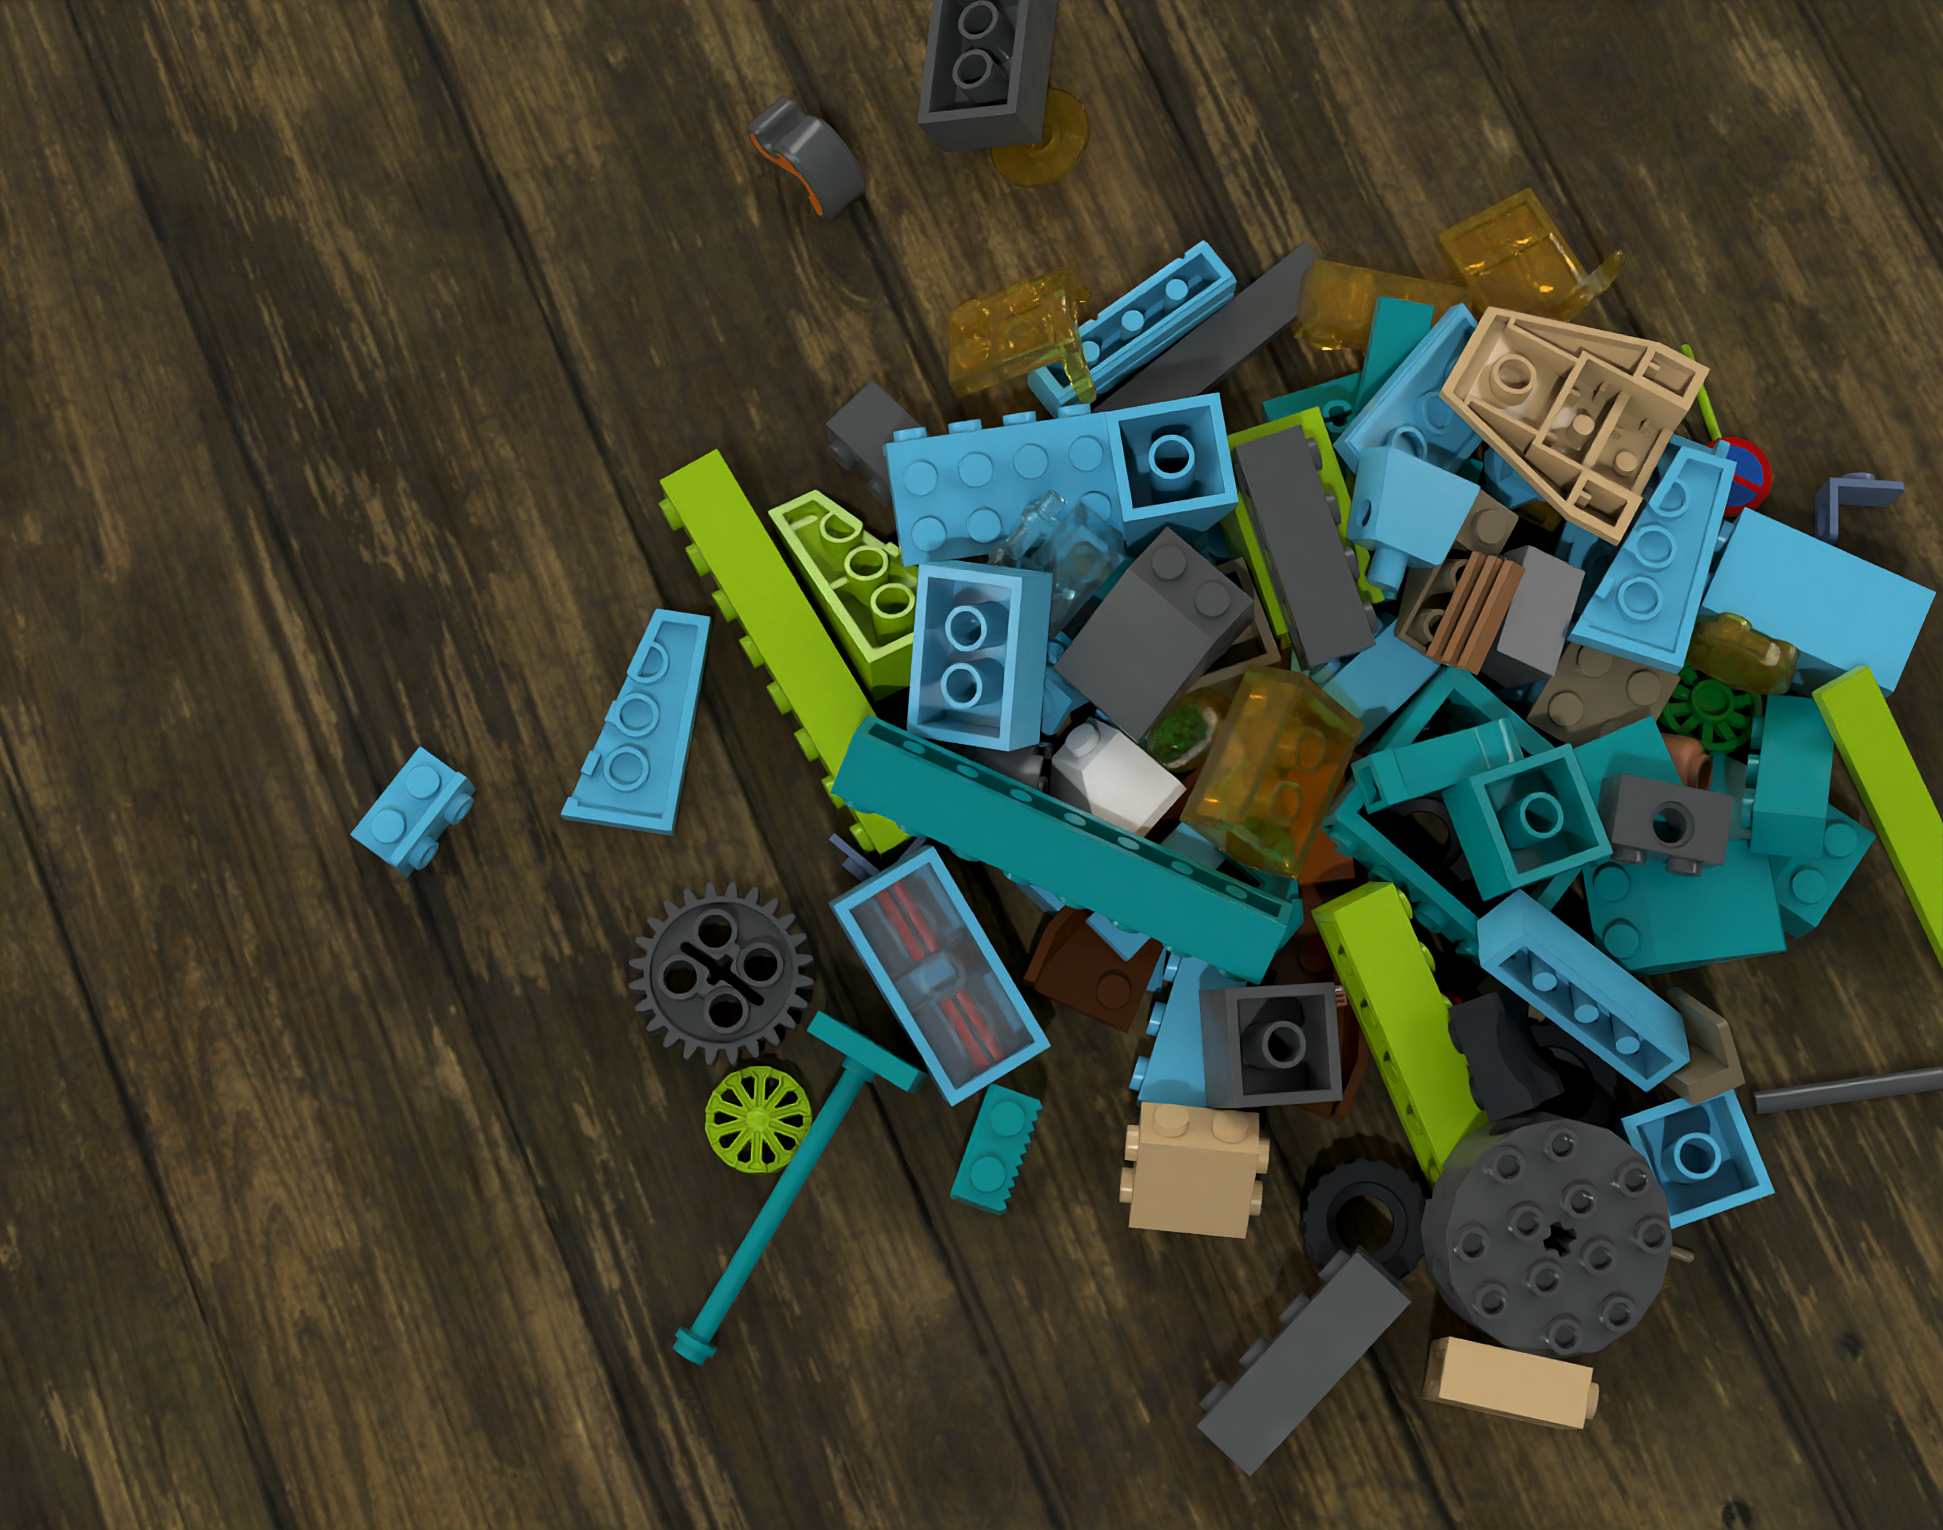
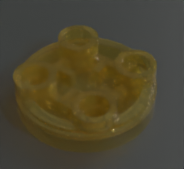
[1686,612,1801,695]

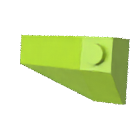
[767,489,919,702]

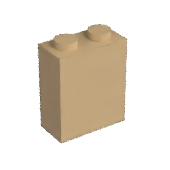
[1421,1337,1599,1429]

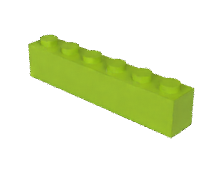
[1311,881,1490,1195]

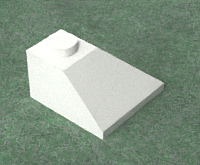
[1049,716,1187,837]

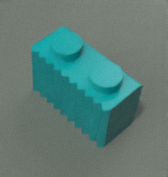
[950,1083,1043,1216]

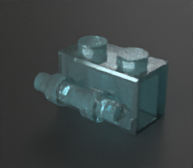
[986,489,1125,640]

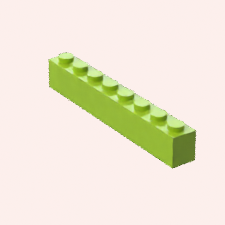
[658,449,930,866]

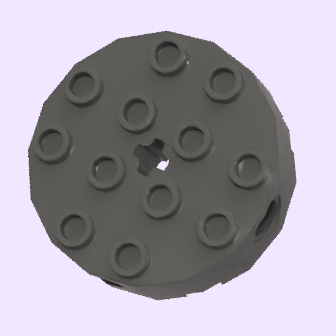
[1421,1111,1673,1360]

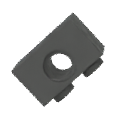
[1597,773,1734,877]

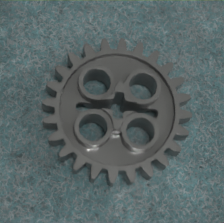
[629,881,815,1068]

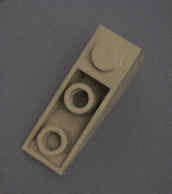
[1394,489,1519,665]

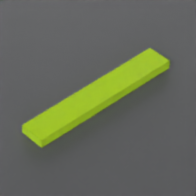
[1811,665,1943,969]

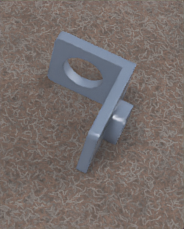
[1815,472,1904,545]
[829,833,934,882]

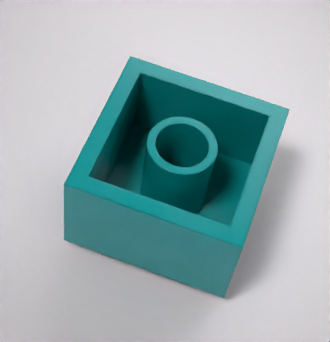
[1441,743,1614,902]

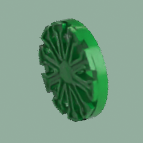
[1658,654,1763,756]

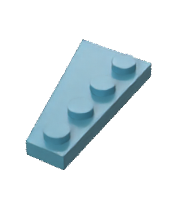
[1566,445,1737,675]
[560,609,713,836]

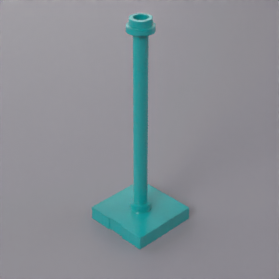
[673,1011,929,1365]

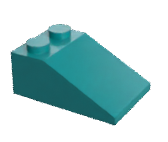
[1660,754,1877,939]
[1582,838,1788,978]

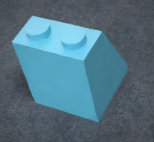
[1105,392,1239,558]

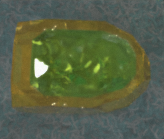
[1146,686,1247,773]

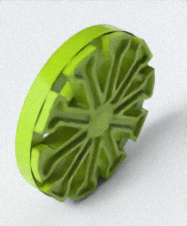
[705,1066,813,1175]

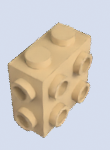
[1119,1102,1270,1239]

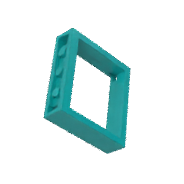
[1315,665,1585,972]

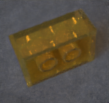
[1179,664,1365,880]

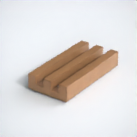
[1425,551,1526,675]

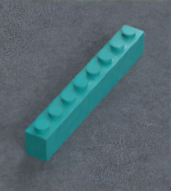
[830,714,1293,986]

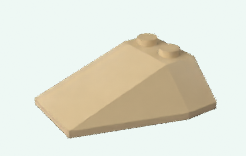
[1438,306,1710,547]

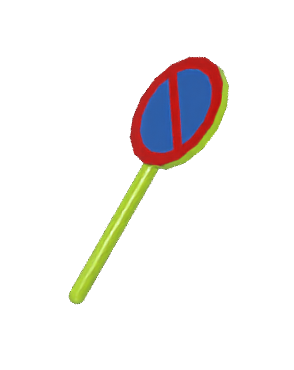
[1680,344,1773,517]

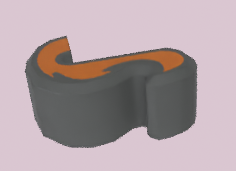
[747,97,866,221]

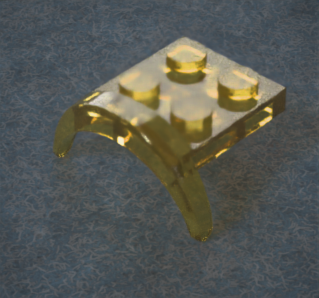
[1434,187,1626,322]
[949,268,1096,404]

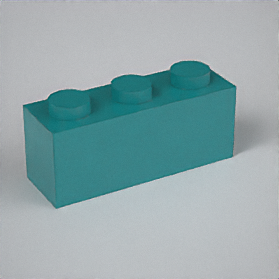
[1740,694,1834,860]

